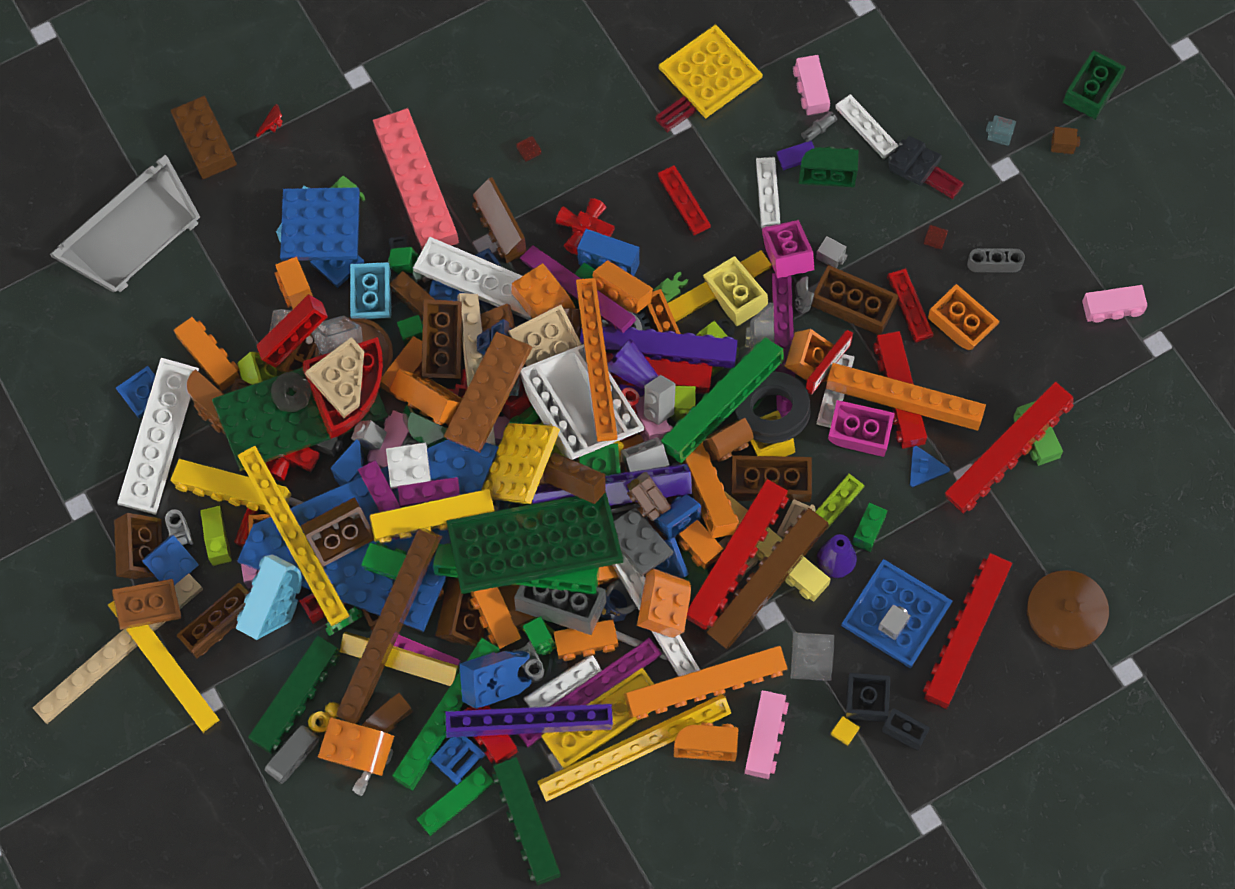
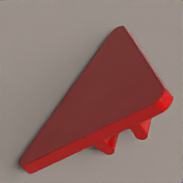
[255,104,283,138]

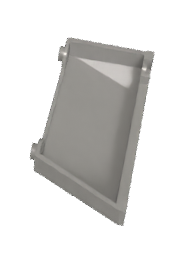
[50,155,200,292]

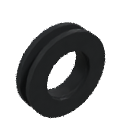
[735,372,810,444]

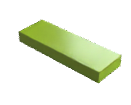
[815,474,864,530]

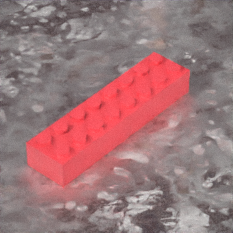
[373,108,459,250]

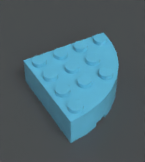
[236,555,302,640]

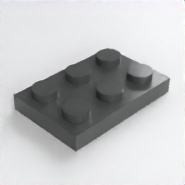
[614,507,673,577]

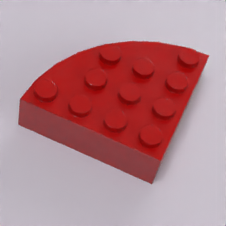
[303,337,383,439]

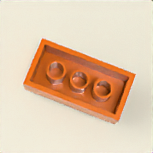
[389,369,462,426]

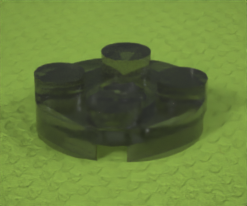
[271,372,311,412]

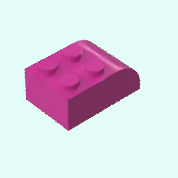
[762,220,814,278]
[828,400,895,457]

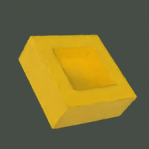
[831,716,860,745]

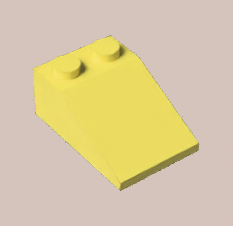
[703,256,768,326]

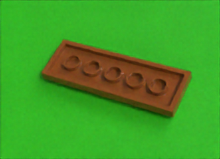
[444,332,532,453]

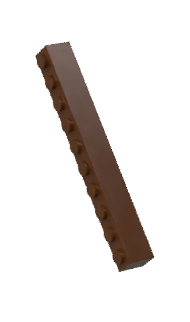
[336,528,442,724]

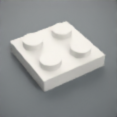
[386,443,431,489]

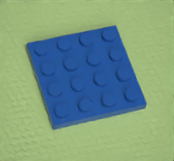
[280,188,360,261]
[841,559,952,668]

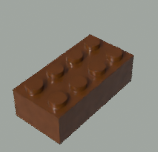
[170,96,237,180]
[811,265,898,335]
[731,456,812,502]

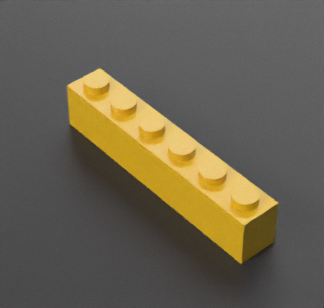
[171,459,291,514]
[370,489,495,544]

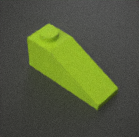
[201,506,232,566]

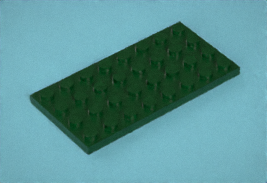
[212,368,388,471]
[447,492,623,594]

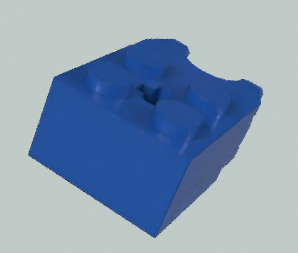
[460,651,531,709]

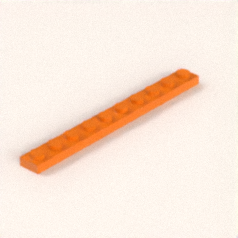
[576,278,617,442]

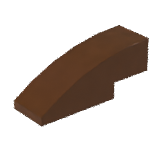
[361,693,413,734]

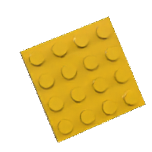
[659,25,762,119]
[482,423,560,504]

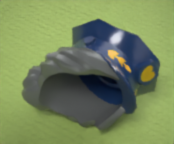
[600,579,637,622]

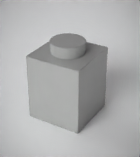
[816,236,847,268]
[351,421,387,450]
[878,604,910,640]

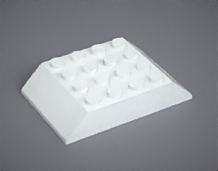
[520,344,644,460]

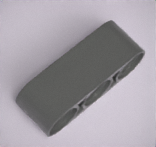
[967,248,1025,272]
[265,725,320,784]

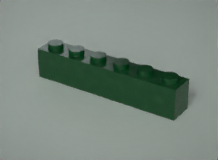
[248,636,340,755]
[492,757,561,886]

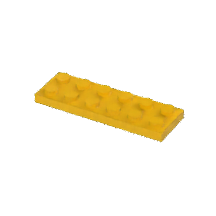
[541,668,654,769]

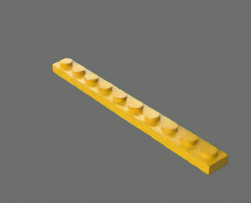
[238,446,349,626]
[537,694,731,801]

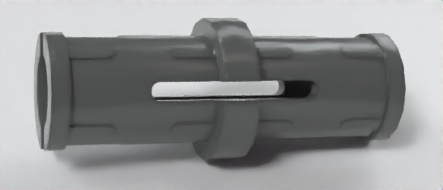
[802,111,837,142]

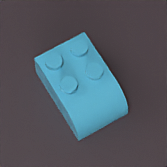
[350,262,391,319]

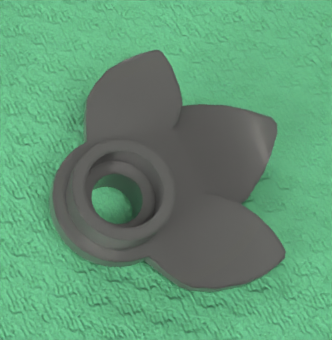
[795,277,814,314]

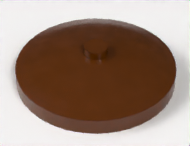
[1027,570,1109,650]

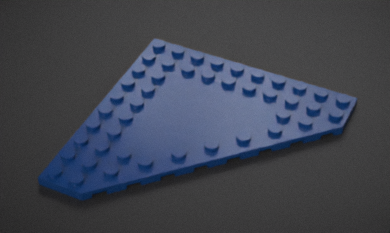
[237,440,498,632]

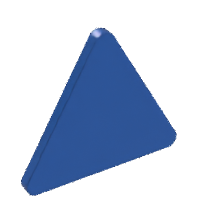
[910,446,950,487]

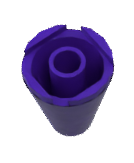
[607,339,658,391]
[817,535,857,578]

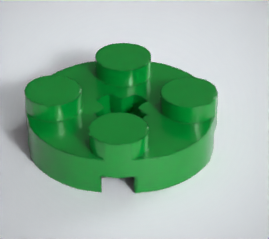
[325,607,364,636]

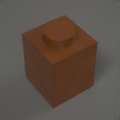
[1051,127,1080,154]

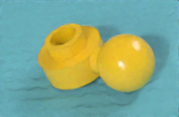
[308,702,340,733]

